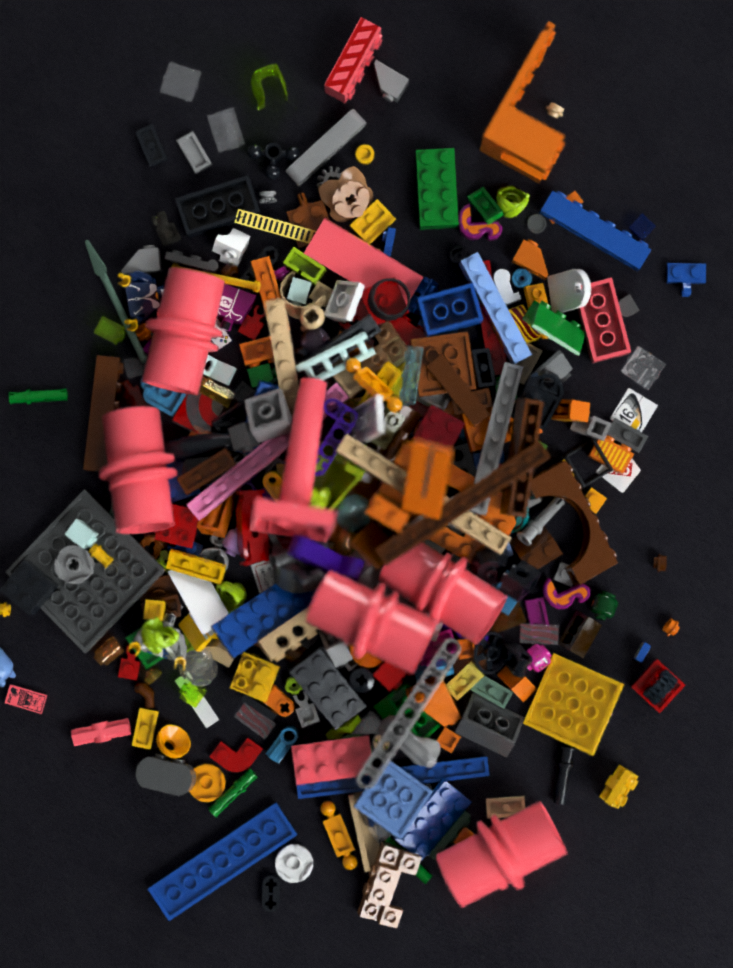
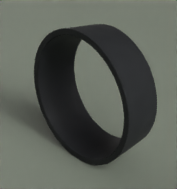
[368,278,410,321]

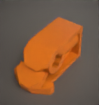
[197,492,238,538]

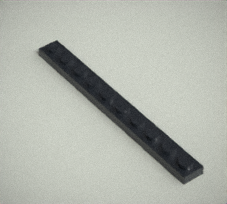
[212,314,382,433]

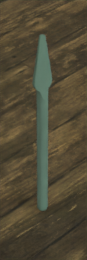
[85,240,147,364]

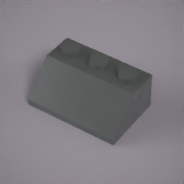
[455,693,525,758]

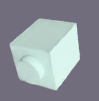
[287,277,312,306]
[65,519,99,549]

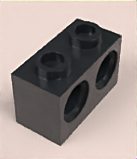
[451,443,476,476]

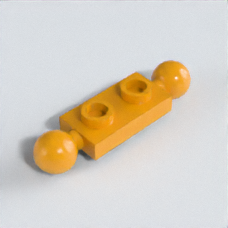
[345,358,402,413]
[320,801,358,870]

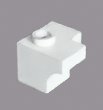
[212,228,250,267]

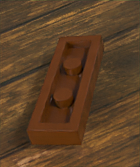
[177,448,237,495]

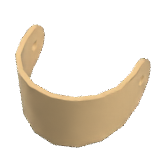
[280,271,327,319]

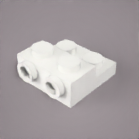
[324,280,365,323]

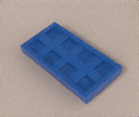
[393,779,472,861]

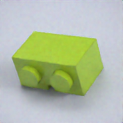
[283,247,326,286]

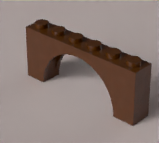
[529,461,618,585]

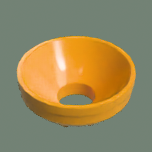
[156,725,191,758]

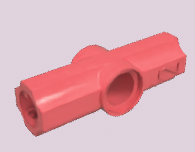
[71,718,132,746]

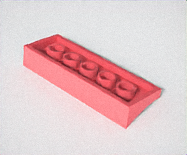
[304,218,423,306]

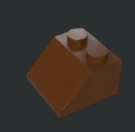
[509,526,563,569]

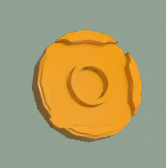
[190,763,226,802]

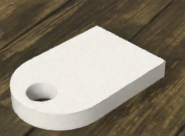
[547,269,591,313]

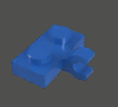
[666,263,706,297]

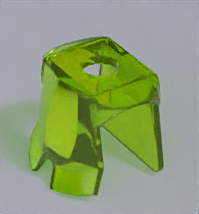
[251,64,288,110]

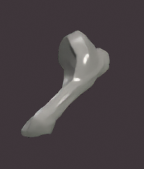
[378,715,441,768]

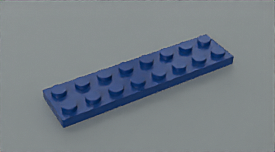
[148,802,298,921]

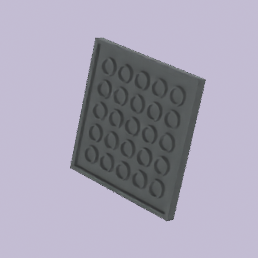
[5,489,166,653]

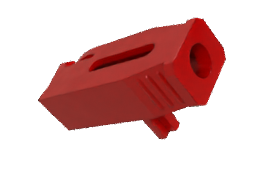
[236,490,269,566]

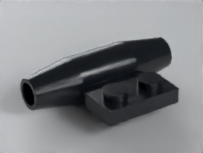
[164,433,234,484]

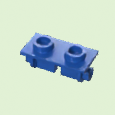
[408,277,439,318]

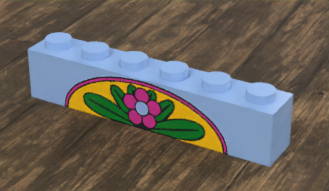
[459,252,532,364]

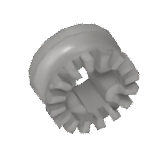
[259,191,277,203]

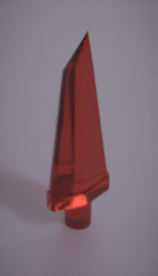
[122,380,148,408]

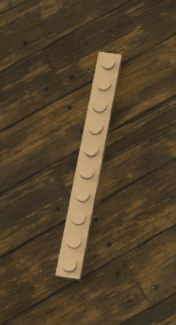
[335,434,511,555]

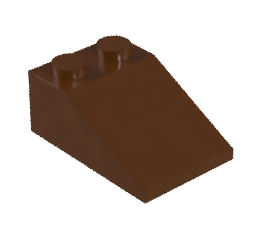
[349,518,397,570]

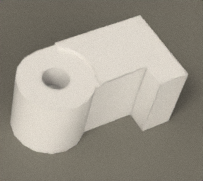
[493,269,521,306]

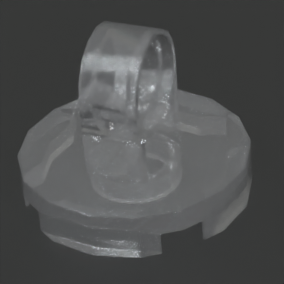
[179,650,218,687]

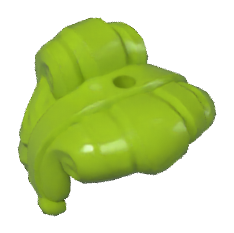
[496,186,530,218]
[310,485,332,510]
[215,581,247,614]
[141,617,179,654]

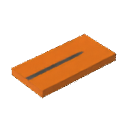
[402,439,453,520]

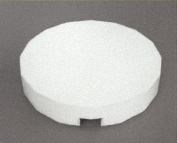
[275,844,313,883]

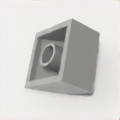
[245,388,293,443]

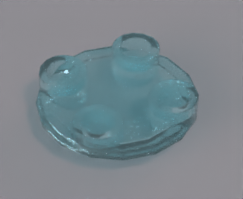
[336,494,372,532]

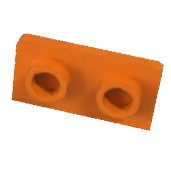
[239,336,275,368]

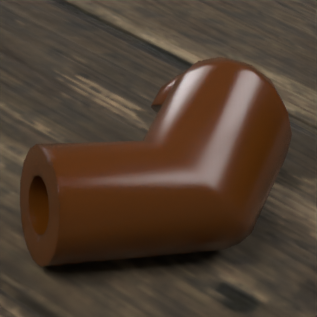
[134,682,154,708]

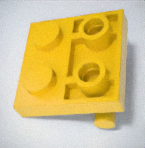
[230,652,280,702]
[599,764,639,809]

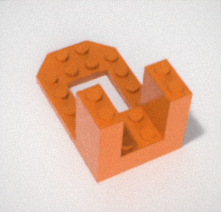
[479,22,565,183]
[366,439,516,563]

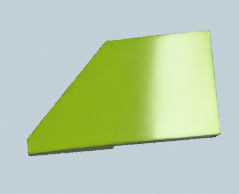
[326,715,361,739]

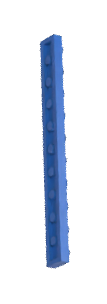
[296,756,490,799]

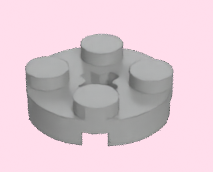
[54,545,94,584]

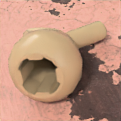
[300,305,326,332]

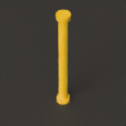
[171,263,261,293]

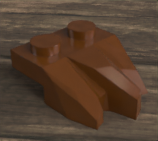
[140,573,181,622]

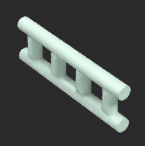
[295,331,376,381]

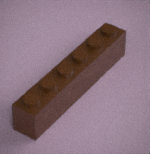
[83,355,124,472]
[500,398,544,518]

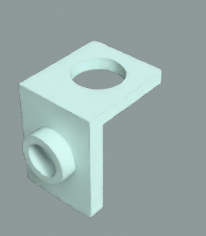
[204,355,237,386]

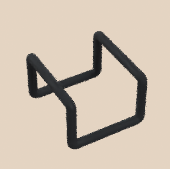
[563,438,613,488]

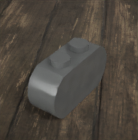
[136,753,196,796]

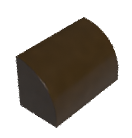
[557,610,602,658]

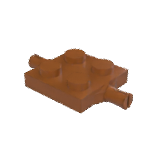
[287,193,329,249]

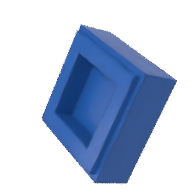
[633,641,651,662]

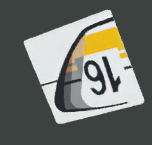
[610,388,657,432]

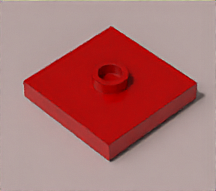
[361,277,409,325]

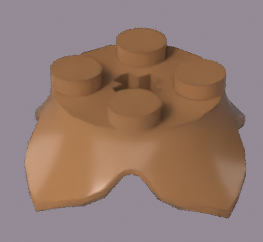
[318,166,373,222]

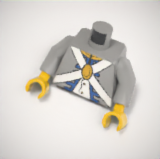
[127,613,187,670]

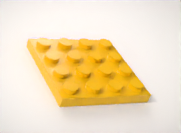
[523,653,624,756]

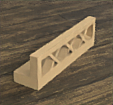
[348,791,380,872]

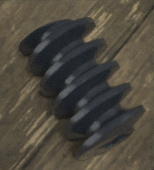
[349,666,374,692]

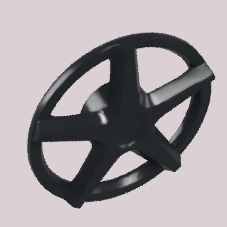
[472,631,506,675]

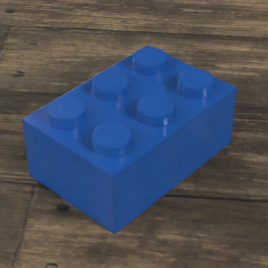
[416,283,483,337]

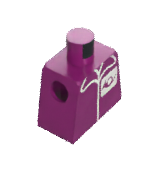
[217,284,257,332]

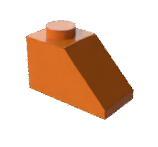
[512,239,548,280]

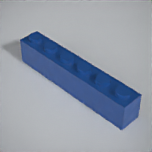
[540,191,651,272]

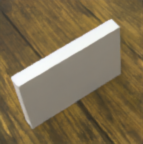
[350,395,385,445]

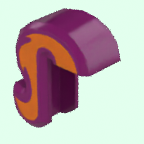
[458,204,502,241]
[542,577,590,609]

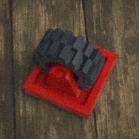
[631,659,685,713]

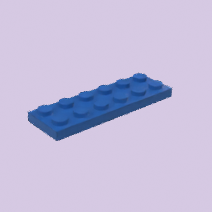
[211,584,319,659]

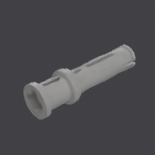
[517,497,565,546]

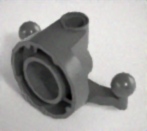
[268,534,329,593]

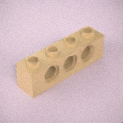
[257,605,318,662]

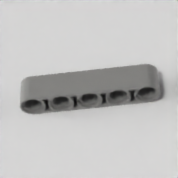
[285,109,367,186]

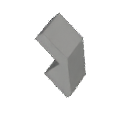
[570,416,612,441]

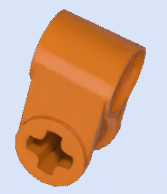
[264,684,295,717]

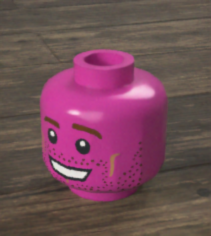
[526,644,552,672]

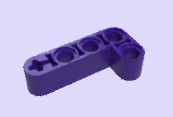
[315,398,358,476]
[287,535,364,581]

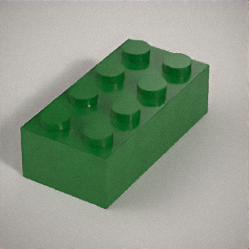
[416,148,458,230]

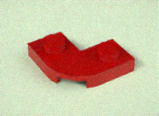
[209,737,264,772]

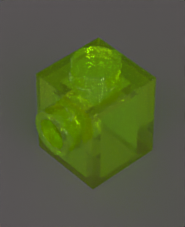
[179,680,208,708]

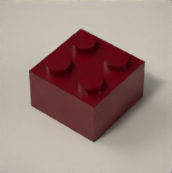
[410,405,465,449]

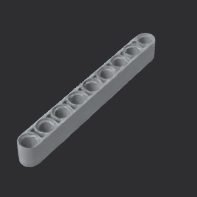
[357,638,461,789]

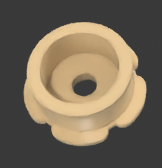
[546,102,564,119]

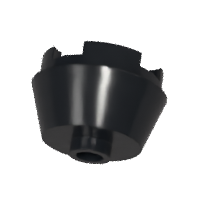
[471,546,509,585]

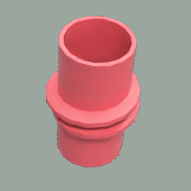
[142,267,225,395]
[99,407,178,534]
[378,542,508,645]
[306,570,438,674]
[436,801,567,907]

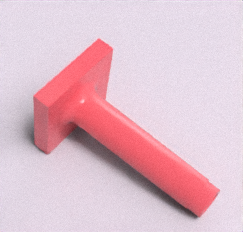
[250,378,336,543]

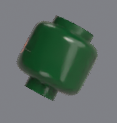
[590,591,618,621]

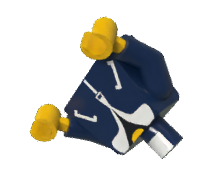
[118,270,165,331]

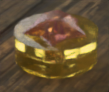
[144,667,162,685]

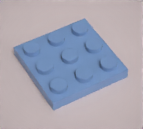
[353,762,433,840]

